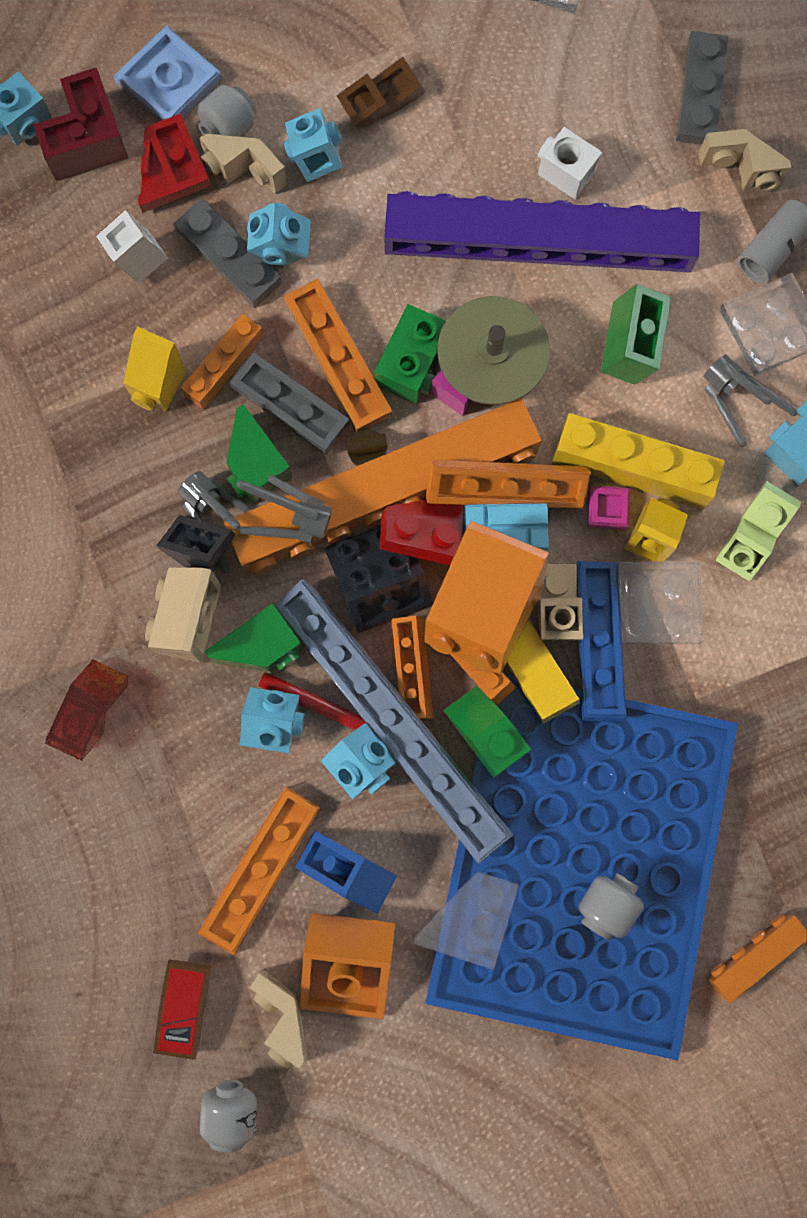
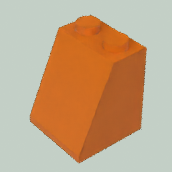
[424,521,549,675]

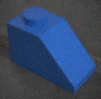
[295,831,398,914]

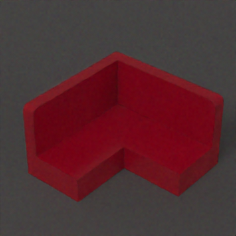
[33,67,129,181]

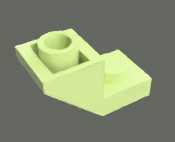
[715,481,801,582]

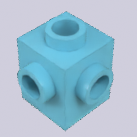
[0,71,52,146]
[284,108,342,182]
[247,203,311,267]
[240,687,305,753]
[321,723,397,800]

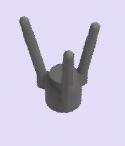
[703,354,797,447]
[178,471,253,574]
[237,475,333,543]

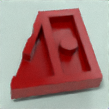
[137,113,211,213]
[380,499,463,565]

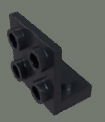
[325,526,433,633]

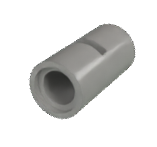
[737,200,807,284]

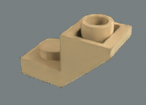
[699,129,791,192]
[199,134,288,194]
[535,564,583,640]
[249,969,307,1069]

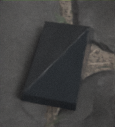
[156,515,236,573]

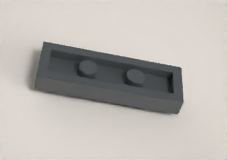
[676,30,728,145]
[174,198,282,308]
[230,352,350,454]

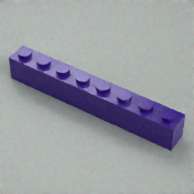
[384,191,700,273]

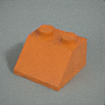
[299,913,395,1019]

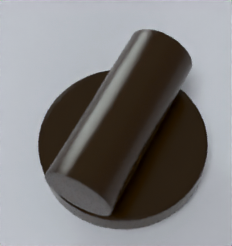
[345,429,388,466]

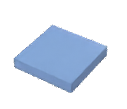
[114,25,222,121]

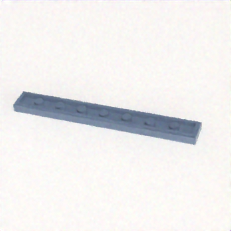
[274,579,513,864]

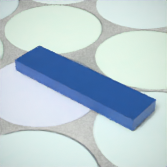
[576,561,626,721]

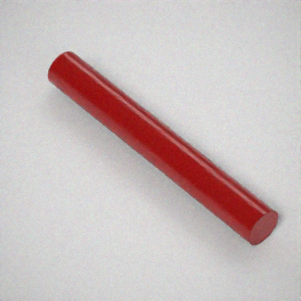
[258,672,373,731]

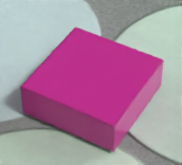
[431,370,472,416]
[587,486,630,530]

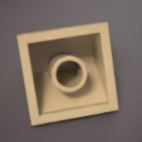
[145,567,222,663]

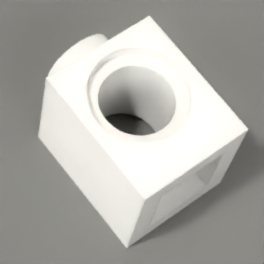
[538,127,602,199]
[96,210,168,283]

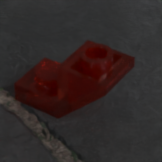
[45,659,129,761]

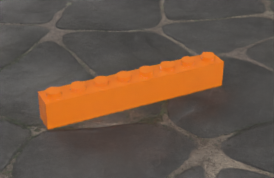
[223,398,542,575]

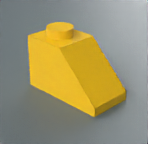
[123,326,187,412]
[624,497,688,566]

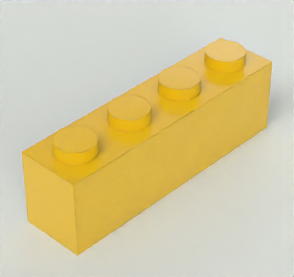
[552,413,725,510]

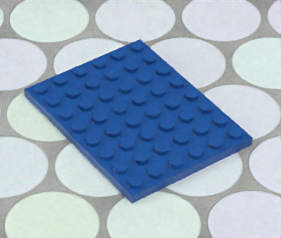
[425,672,738,1061]

